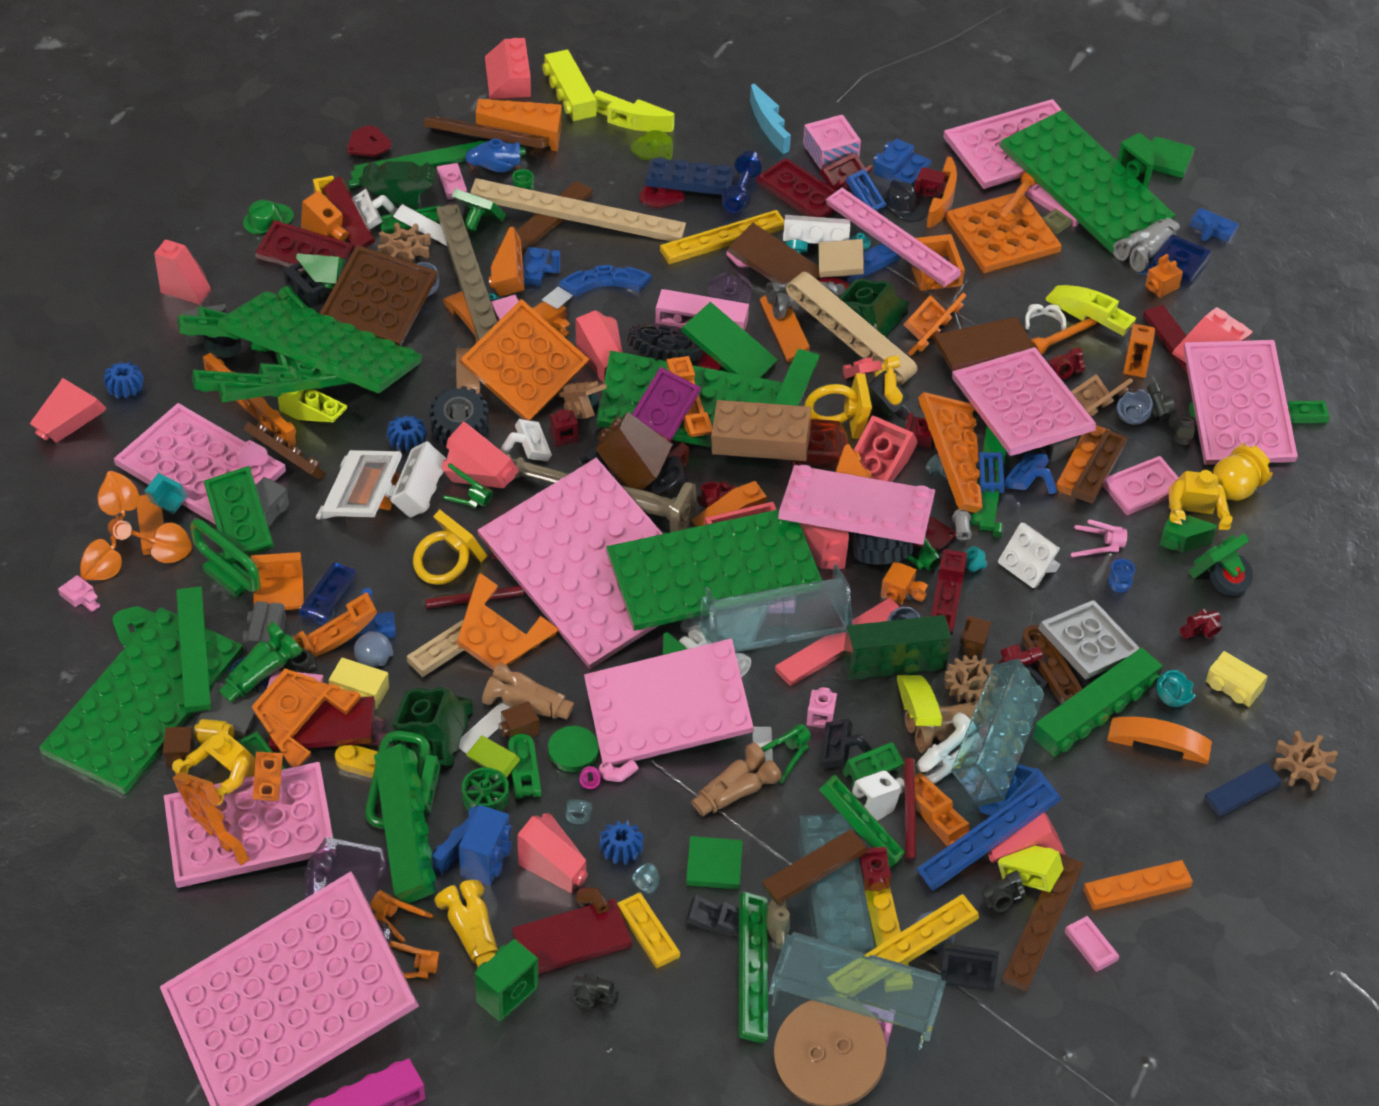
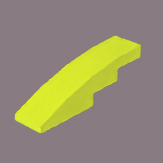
[897,675,942,726]

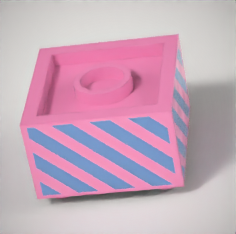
[803,115,861,170]

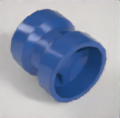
[1108,559,1135,593]

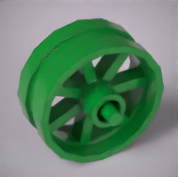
[462,768,509,811]

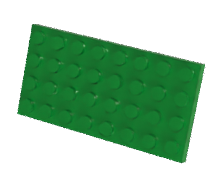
[999,110,1176,254]
[217,292,422,393]
[596,350,783,460]
[606,509,823,631]
[39,607,244,795]

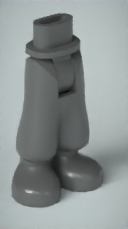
[766,281,845,319]

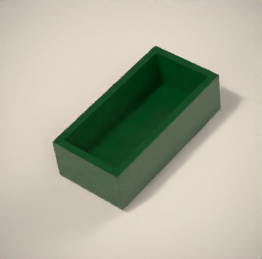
[843,615,951,680]

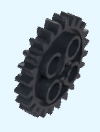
[627,323,700,361]

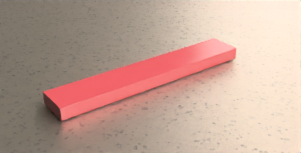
[775,598,899,687]

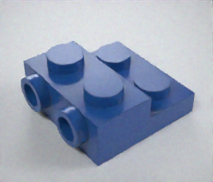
[873,138,932,187]

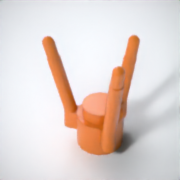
[370,890,433,943]
[387,941,439,979]

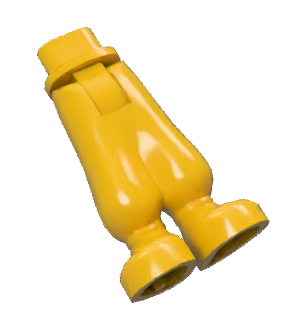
[434,880,498,966]

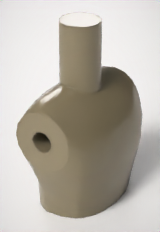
[766,900,790,950]

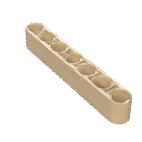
[786,272,917,386]

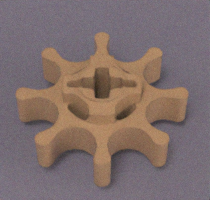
[378,223,431,264]
[1274,731,1338,791]

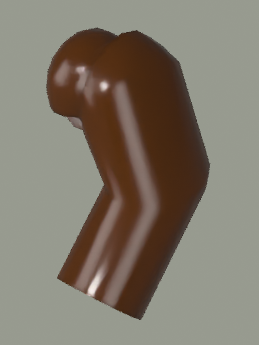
[576,887,609,914]

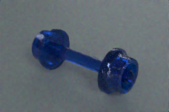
[722,151,762,213]

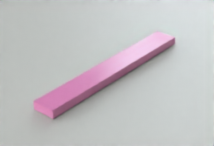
[826,188,961,287]

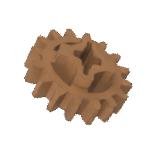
[944,655,1000,703]

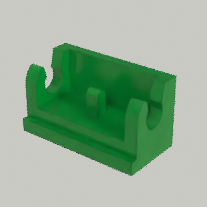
[843,742,904,788]

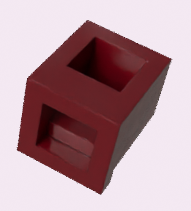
[915,167,948,199]
[549,409,578,447]
[905,412,934,450]
[858,847,891,891]

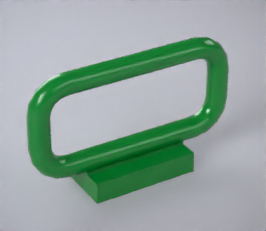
[190,519,261,597]
[365,731,441,829]

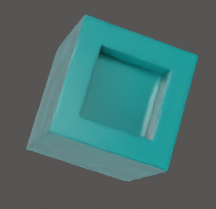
[144,473,187,514]

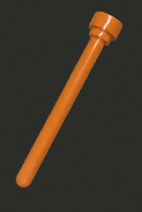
[999,171,1037,219]
[1031,318,1099,355]

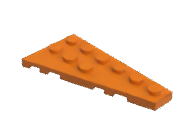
[918,392,982,513]

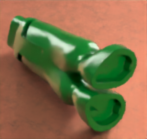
[218,622,303,703]

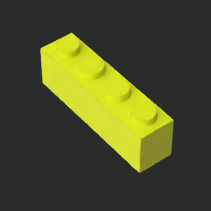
[542,49,596,121]

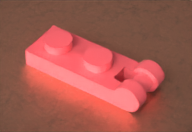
[843,357,882,379]

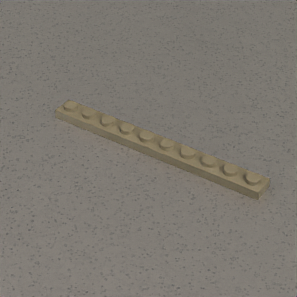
[436,204,497,341]

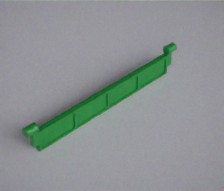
[348,139,526,189]
[971,426,1006,538]

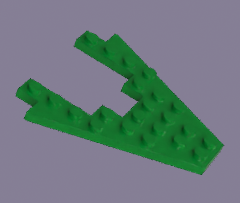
[177,306,351,402]

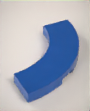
[559,265,652,298]

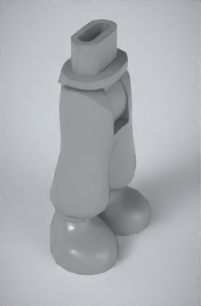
[1113,218,1180,272]

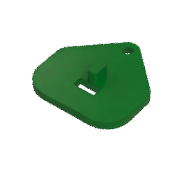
[113,606,155,647]

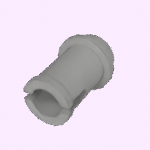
[952,509,972,541]

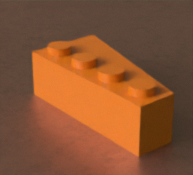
[476,99,562,152]

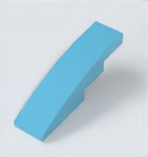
[750,84,791,154]

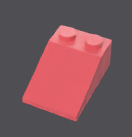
[1172,307,1253,363]
[854,415,918,482]

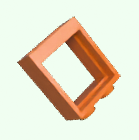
[910,234,965,291]

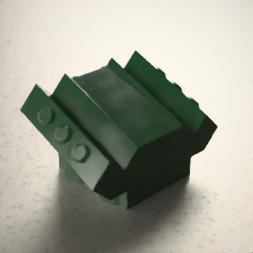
[360,161,436,210]
[839,279,910,338]
[392,687,473,766]

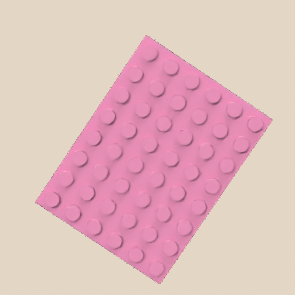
[478,458,663,670]
[160,872,419,1106]

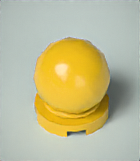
[1212,443,1273,501]

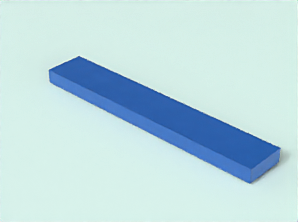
[916,778,1062,892]

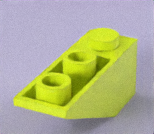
[278,389,347,422]

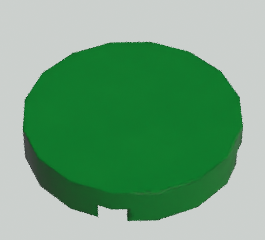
[548,726,599,773]

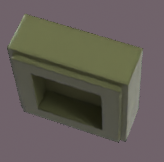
[1042,209,1072,235]

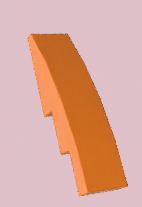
[904,772,969,847]

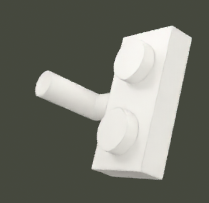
[353,189,398,229]
[500,419,552,462]

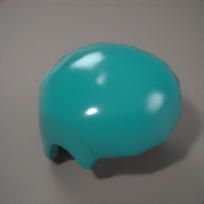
[1156,670,1196,707]

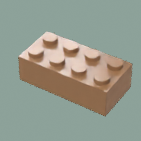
[711,400,811,461]

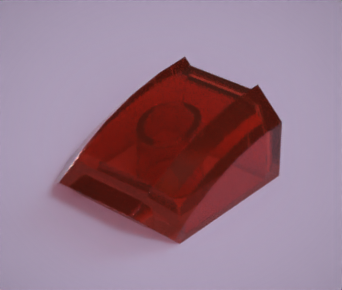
[790,419,848,465]

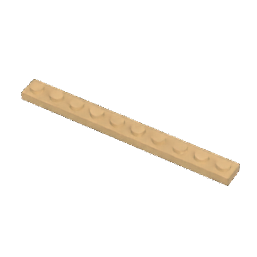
[470,178,686,242]

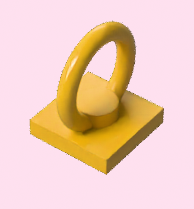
[804,373,872,439]
[413,510,488,585]

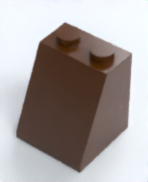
[596,412,672,490]

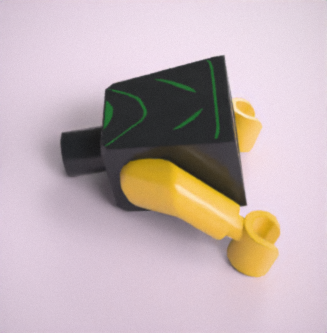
[868,355,913,422]

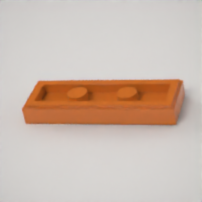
[137,495,164,555]

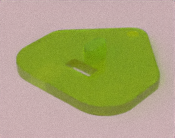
[630,130,673,160]

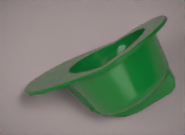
[243,200,294,234]

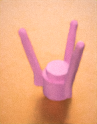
[1070,519,1127,557]

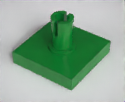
[452,189,506,232]

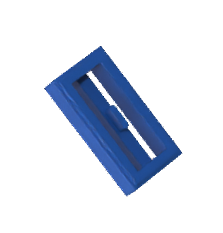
[845,169,887,211]
[979,452,1004,493]

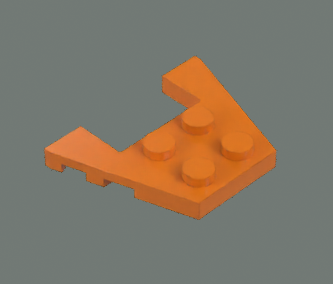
[456,573,558,671]
[251,669,361,768]
[172,772,250,865]

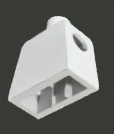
[852,771,905,821]

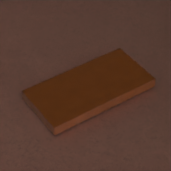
[727,222,820,284]
[934,317,1035,371]

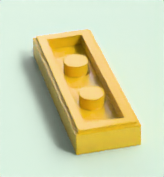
[617,892,680,969]

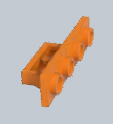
[903,293,966,356]

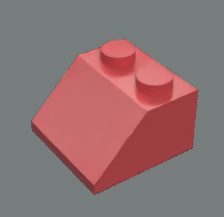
[799,523,849,569]

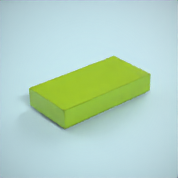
[466,735,521,778]

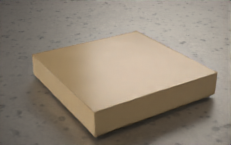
[819,239,864,278]

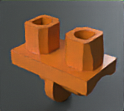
[252,751,283,801]

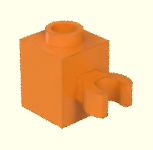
[1145,254,1183,298]
[532,301,570,337]
[881,562,928,605]

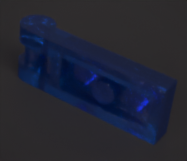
[300,562,356,624]

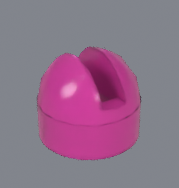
[580,766,600,789]

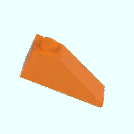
[489,227,525,297]
[691,481,767,527]

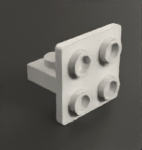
[998,523,1061,588]

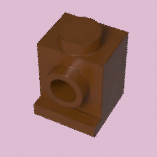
[960,616,992,659]

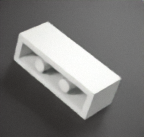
[783,215,850,244]
[390,441,447,518]

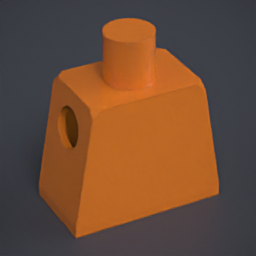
[301,190,348,241]
[1123,324,1155,378]

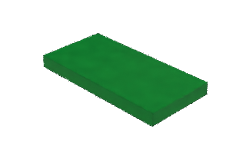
[681,301,778,378]
[203,466,275,563]

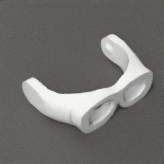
[1025,304,1066,330]

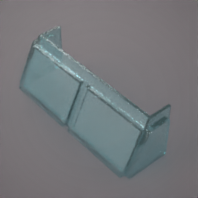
[699,564,852,652]
[769,932,946,1050]

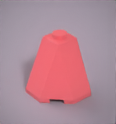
[154,239,211,305]
[576,310,623,383]
[29,378,106,443]
[441,421,519,488]
[987,811,1066,863]
[517,813,588,894]

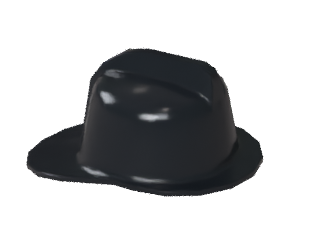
[882,180,928,222]
[204,335,241,359]
[651,456,689,499]

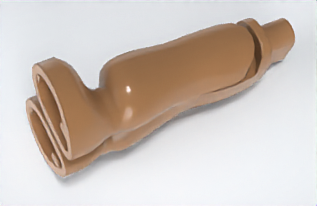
[482,662,575,720]
[905,701,997,753]
[691,742,782,816]

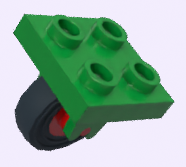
[1188,533,1253,596]

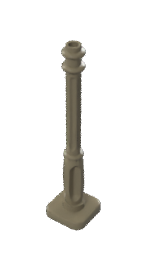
[506,453,696,532]

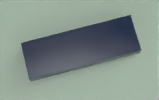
[1204,762,1282,817]

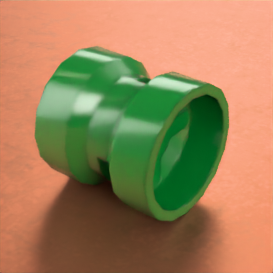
[512,169,534,191]

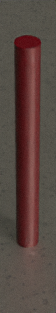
[425,586,524,609]
[904,758,916,860]

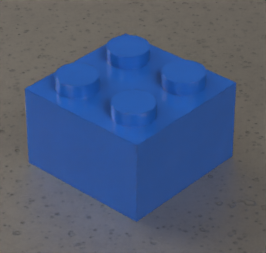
[459,805,513,886]

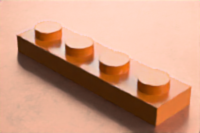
[1056,425,1108,496]
[1083,860,1193,911]

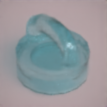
[925,454,947,477]
[565,799,592,824]
[632,863,659,893]

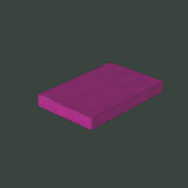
[631,367,701,441]

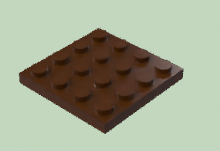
[320,245,438,346]

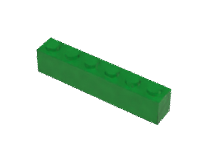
[1033,647,1163,757]
[374,743,436,904]

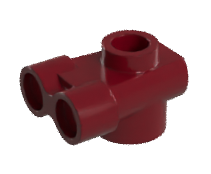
[1048,346,1086,379]
[697,481,737,509]
[1180,609,1222,639]
[999,644,1043,674]

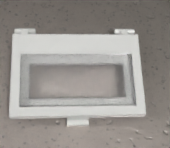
[316,450,402,519]

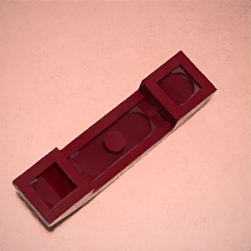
[931,549,967,635]

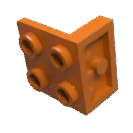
[251,552,304,610]

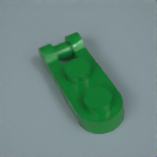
[508,734,541,799]

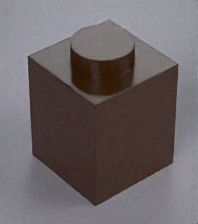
[498,701,540,740]
[163,727,195,768]

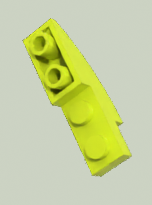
[594,90,675,132]
[1045,285,1136,336]

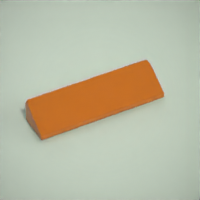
[760,295,810,362]

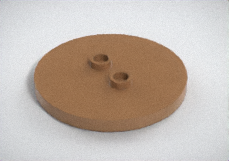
[774,997,887,1106]

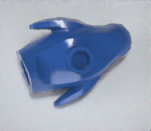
[465,138,520,172]

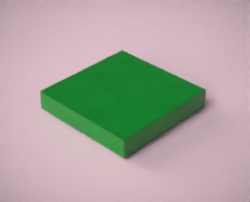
[1152,136,1195,178]
[686,836,743,890]

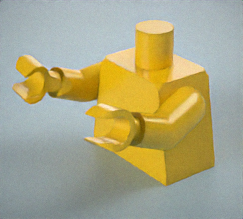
[1168,470,1232,530]
[172,729,256,806]

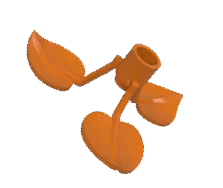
[80,471,193,580]

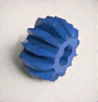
[103,361,144,399]
[387,414,427,453]
[599,820,644,865]

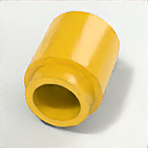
[194,719,234,745]

